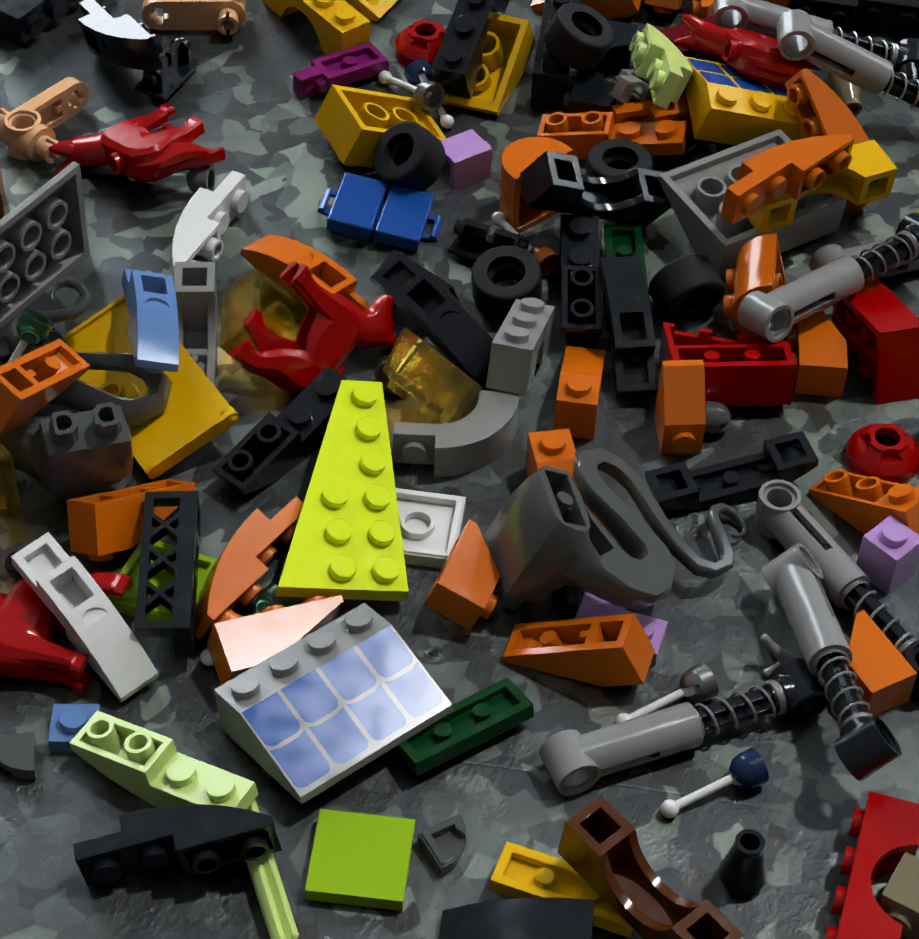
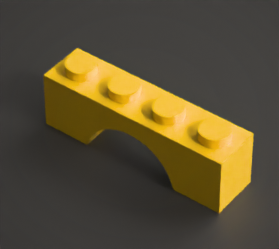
[262,0,370,55]
[746,139,898,234]

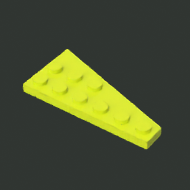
[274,380,409,601]

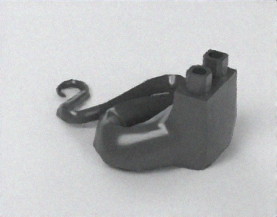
[0,279,172,501]
[484,447,749,612]

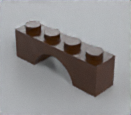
[558,795,744,939]

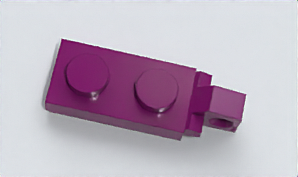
[292,42,389,98]

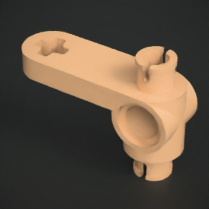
[142,0,246,35]
[0,77,89,164]

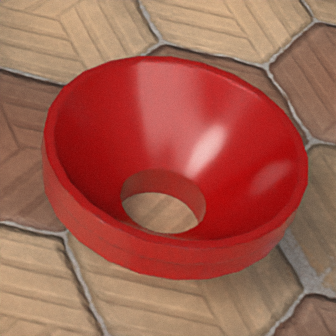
[394,20,446,68]
[844,423,919,484]

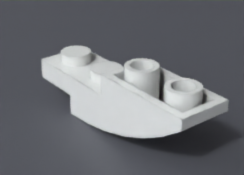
[172,170,249,273]
[11,532,159,703]

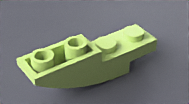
[629,23,693,109]
[69,710,258,809]

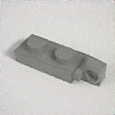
[609,69,652,103]

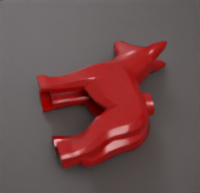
[673,14,820,88]
[49,103,226,182]
[228,262,409,394]
[0,572,133,696]

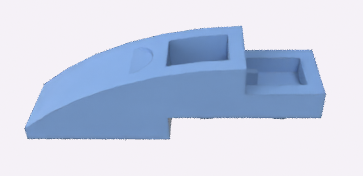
[121,268,179,374]

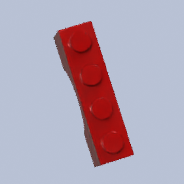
[825,791,919,939]

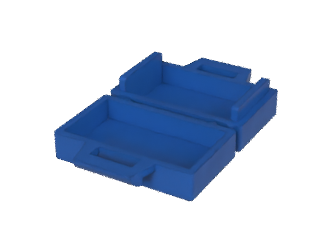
[317,172,443,252]

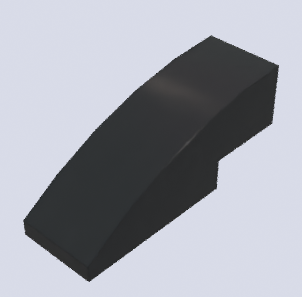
[439,898,595,939]

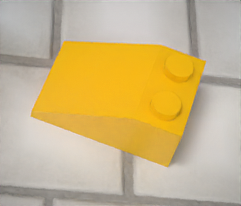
[443,13,535,116]
[314,84,446,168]

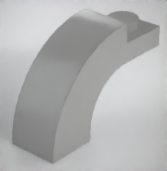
[174,262,218,387]
[393,390,520,477]

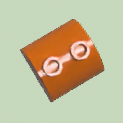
[498,137,573,233]
[723,233,787,341]

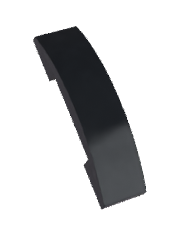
[645,431,819,510]

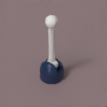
[404,60,454,129]
[660,748,769,818]

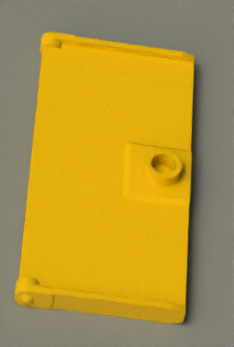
[63,294,240,480]

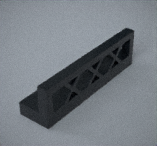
[134,491,201,657]

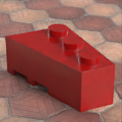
[832,278,919,405]
[659,322,797,408]

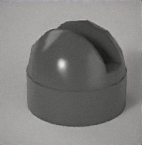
[704,401,731,434]

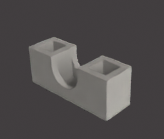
[486,298,555,396]

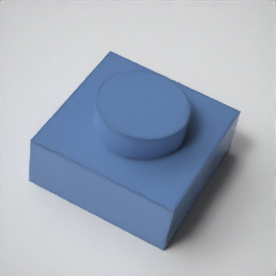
[48,704,101,753]

